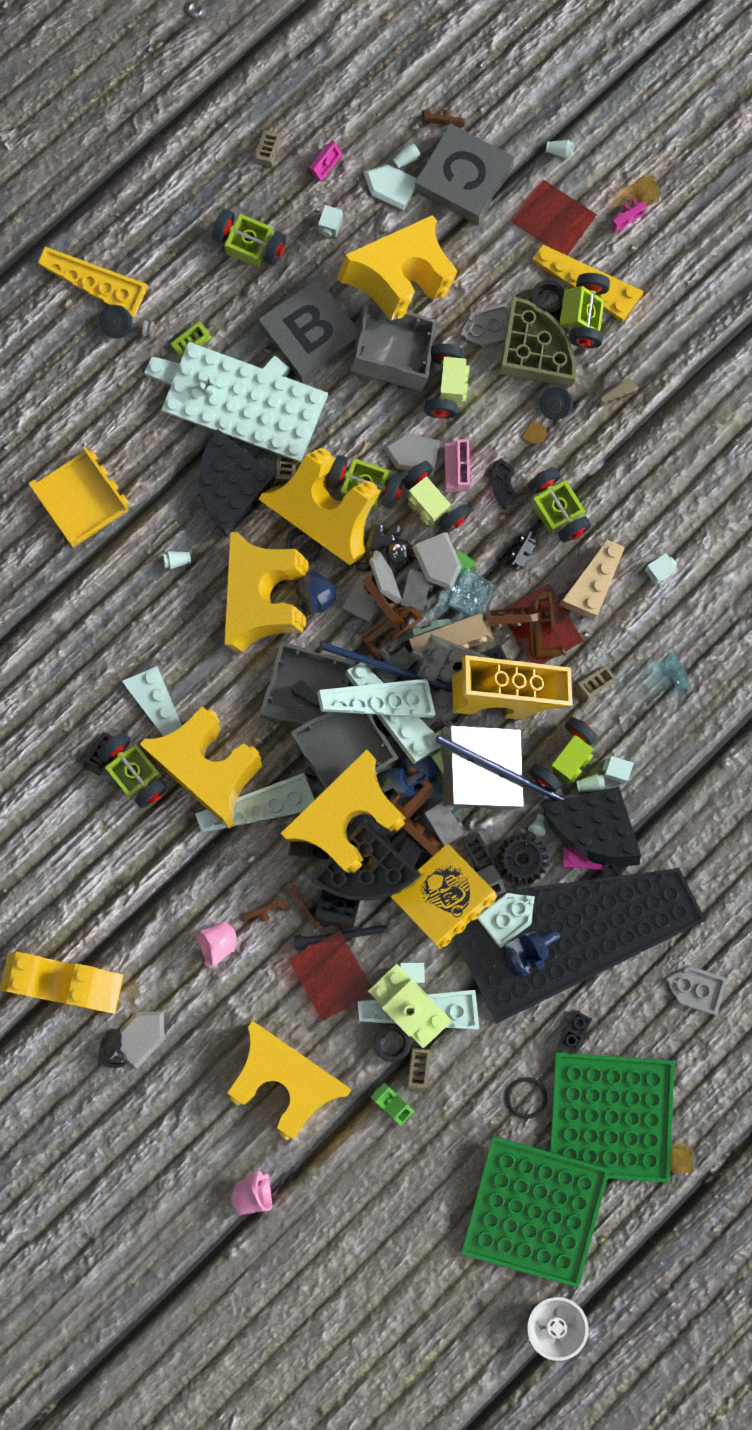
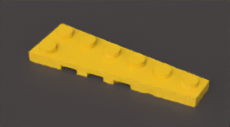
[532,245,644,322]
[38,247,148,319]

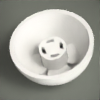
[528,1297,588,1361]

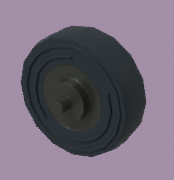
[99,305,133,339]
[539,387,573,420]

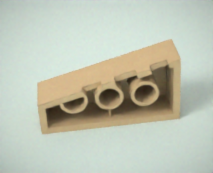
[559,540,625,620]
[409,613,494,661]

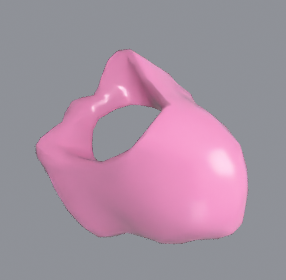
[196,921,236,967]
[231,1170,272,1216]

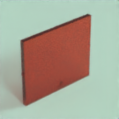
[512,179,597,256]
[504,583,583,664]
[288,930,371,1021]

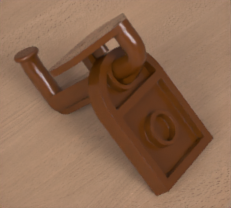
[362,575,424,661]
[486,592,566,657]
[374,765,441,856]

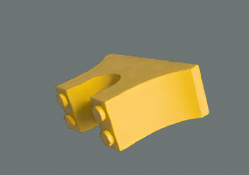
[337,215,458,321]
[259,448,381,565]
[225,532,308,653]
[452,655,572,720]
[140,706,263,829]
[281,750,405,873]
[0,952,124,1014]
[228,1021,352,1140]

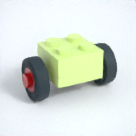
[424,343,470,419]
[402,461,471,533]

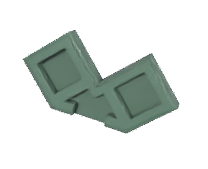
[400,619,452,643]

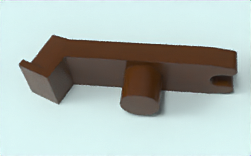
[422,109,465,127]
[288,884,318,928]
[242,898,289,922]

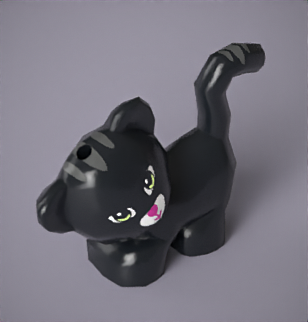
[355,525,415,571]

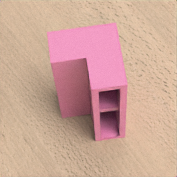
[445,439,470,492]

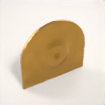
[522,420,547,444]

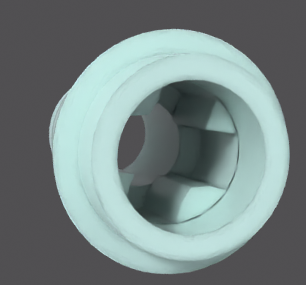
[546,140,574,159]
[393,143,421,168]
[162,551,191,570]
[577,773,606,792]

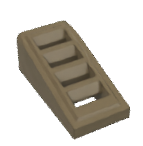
[254,130,282,168]
[598,377,638,408]
[276,455,297,483]
[574,665,617,703]
[407,1048,432,1092]

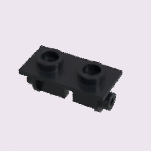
[504,532,537,571]

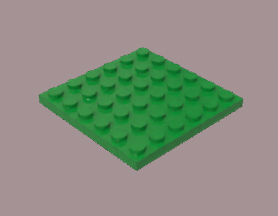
[550,1052,675,1183]
[461,1135,610,1288]

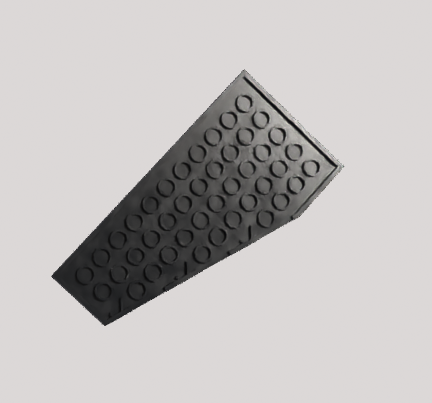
[453,868,706,1024]

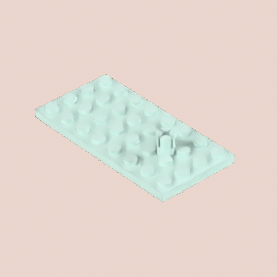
[162,342,328,463]

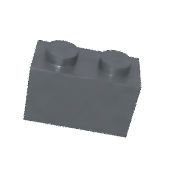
[401,569,434,615]
[421,799,464,846]

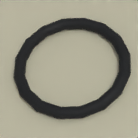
[507,1077,547,1119]

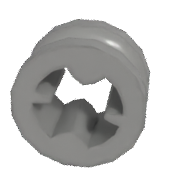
[142,320,155,338]

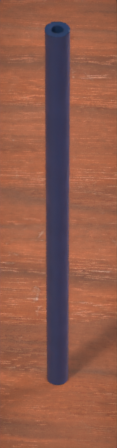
[321,642,452,693]
[435,734,566,801]

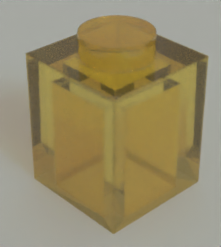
[633,175,661,206]
[670,1143,694,1173]

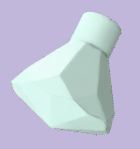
[528,814,546,836]

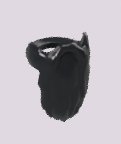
[98,1028,127,1068]

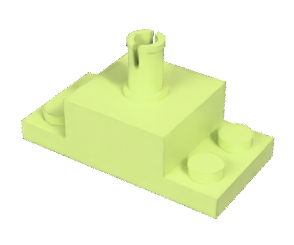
[368,963,452,1048]

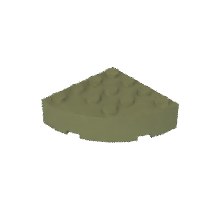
[499,296,576,387]

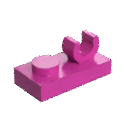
[309,141,343,181]
[611,198,647,233]
[563,848,602,870]

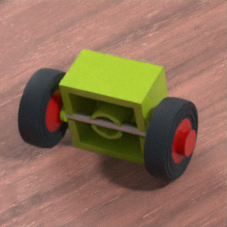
[212,209,286,268]
[560,273,610,349]
[327,455,403,511]
[528,467,591,543]
[529,717,598,792]
[98,733,168,808]

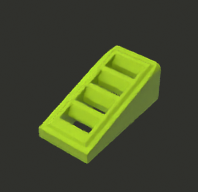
[170,321,213,359]

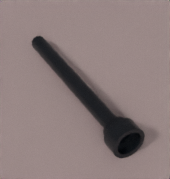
[294,925,387,951]

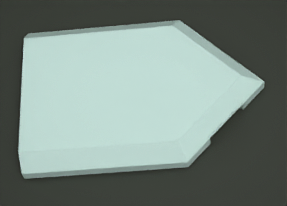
[363,164,417,211]
[477,893,535,948]

